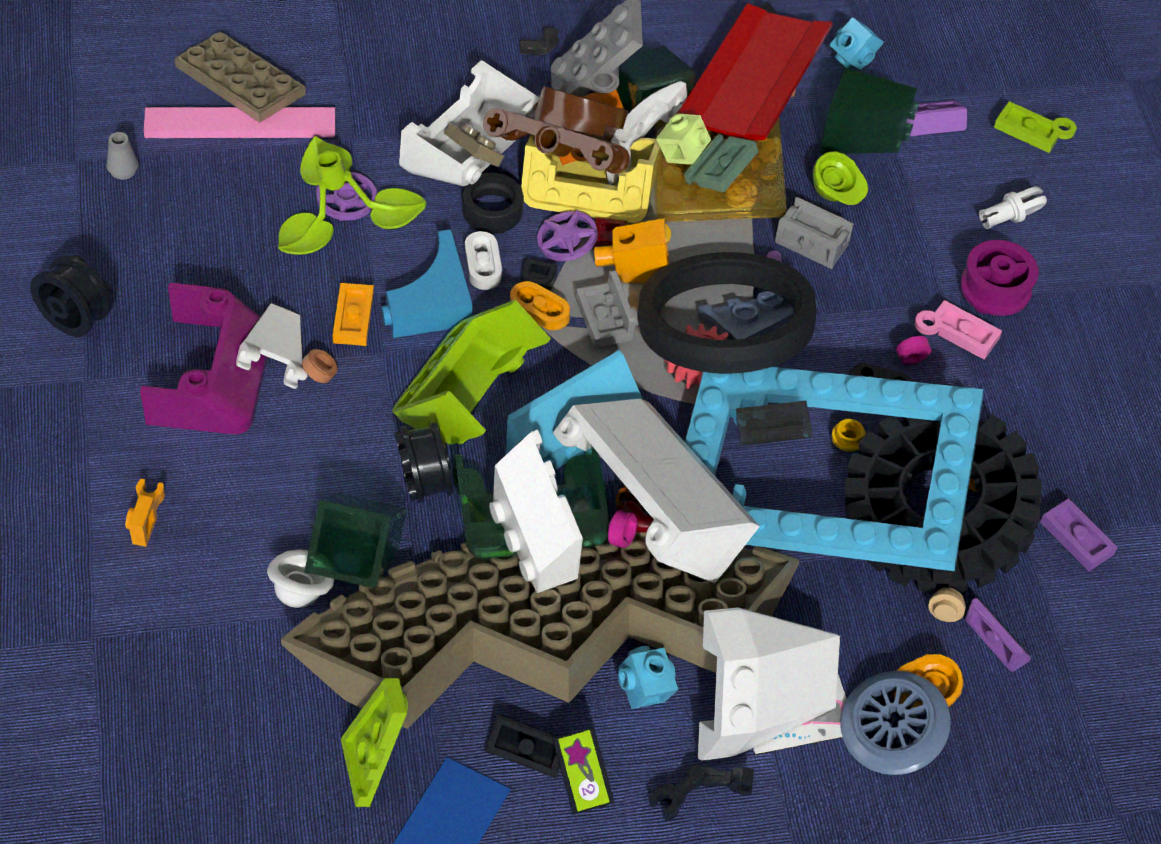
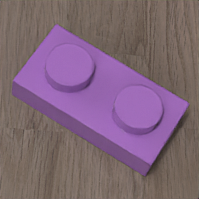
[1040,498,1118,571]

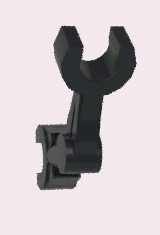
[649,765,754,821]

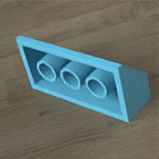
[505,350,642,471]

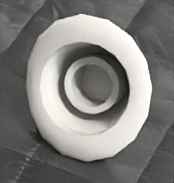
[267,549,335,608]

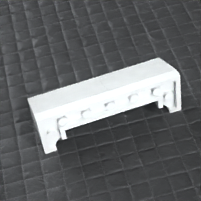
[553,399,760,583]

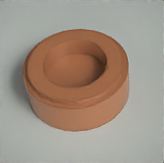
[302,349,337,383]

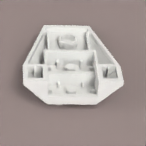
[698,607,840,761]

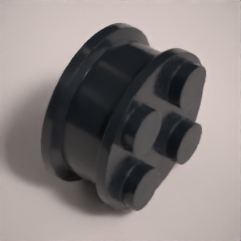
[30,255,112,337]
[394,419,454,503]

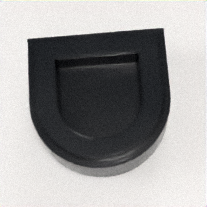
[521,258,558,290]

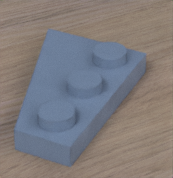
[698,291,817,340]

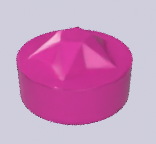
[896,336,931,365]
[608,510,637,548]

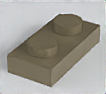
[444,123,504,167]

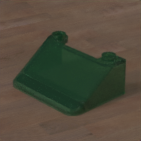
[452,443,610,559]

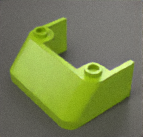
[392,299,551,445]

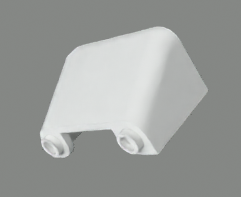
[399,60,539,186]

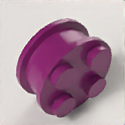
[960,240,1039,316]

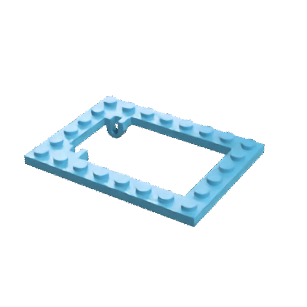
[685,367,983,571]

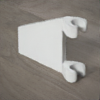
[236,303,308,389]

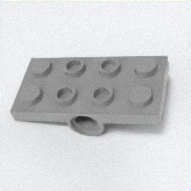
[551,0,643,97]

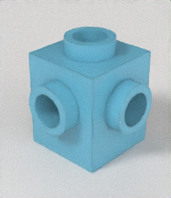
[829,17,884,70]
[618,646,678,709]

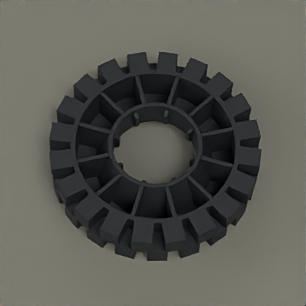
[845,414,1042,593]

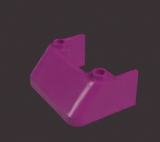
[140,282,268,434]

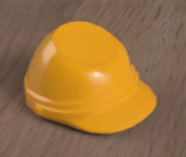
[892,654,964,709]

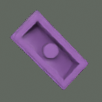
[899,100,967,136]
[965,598,1031,672]

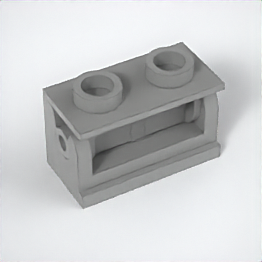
[775,197,854,269]

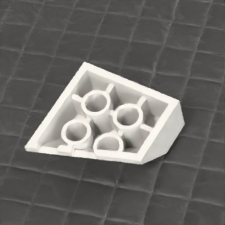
[489,430,583,593]

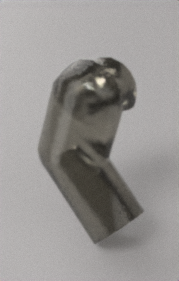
[520,27,560,55]

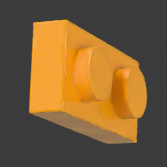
[332,283,374,346]

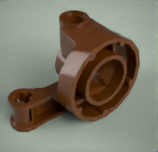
[483,86,630,174]

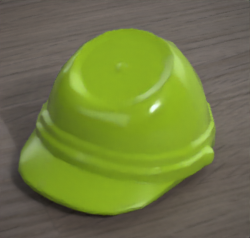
[812,151,868,205]

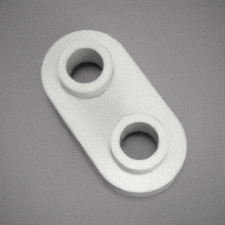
[465,231,502,290]

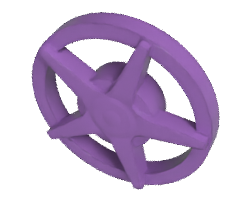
[316,172,377,221]
[537,210,598,261]

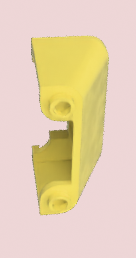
[521,134,661,223]

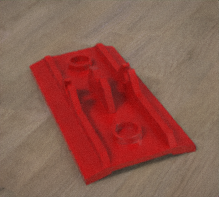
[677,3,832,140]

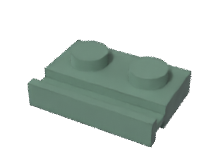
[684,134,759,192]

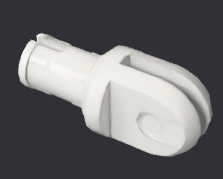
[979,186,1047,229]

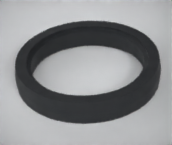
[638,252,817,374]

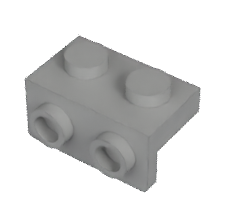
[575,270,639,348]

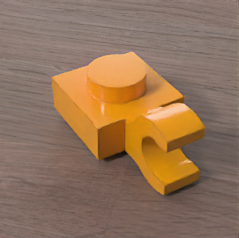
[125,479,165,547]

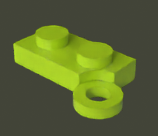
[994,101,1077,153]

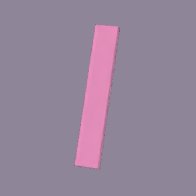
[144,107,335,138]

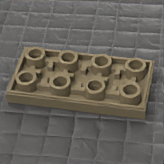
[174,32,306,123]

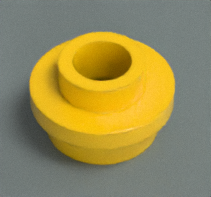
[831,419,866,452]

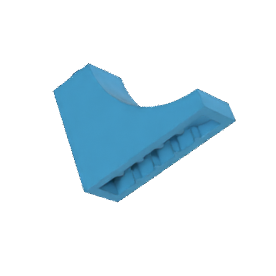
[381,229,472,338]

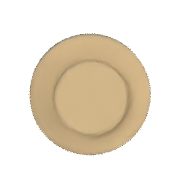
[929,588,966,622]

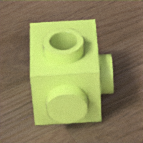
[656,114,711,165]

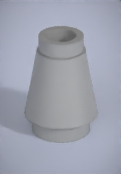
[106,132,139,180]

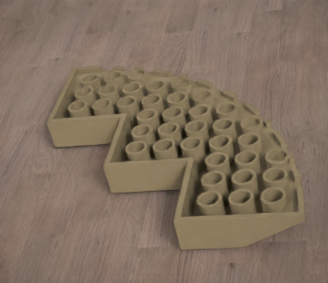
[281,526,799,729]

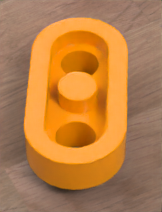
[510,281,570,330]

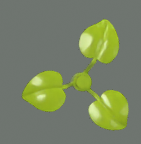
[278,136,427,255]

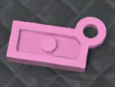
[914,300,1002,360]

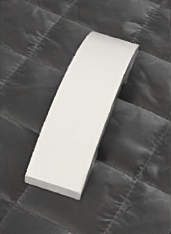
[607,81,687,186]

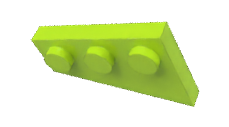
[341,678,408,807]

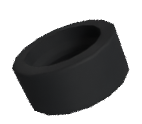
[462,172,524,234]

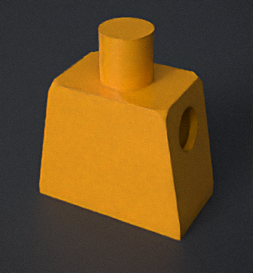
[594,219,670,284]

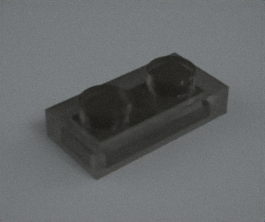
[736,400,812,446]

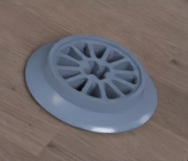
[840,671,951,775]

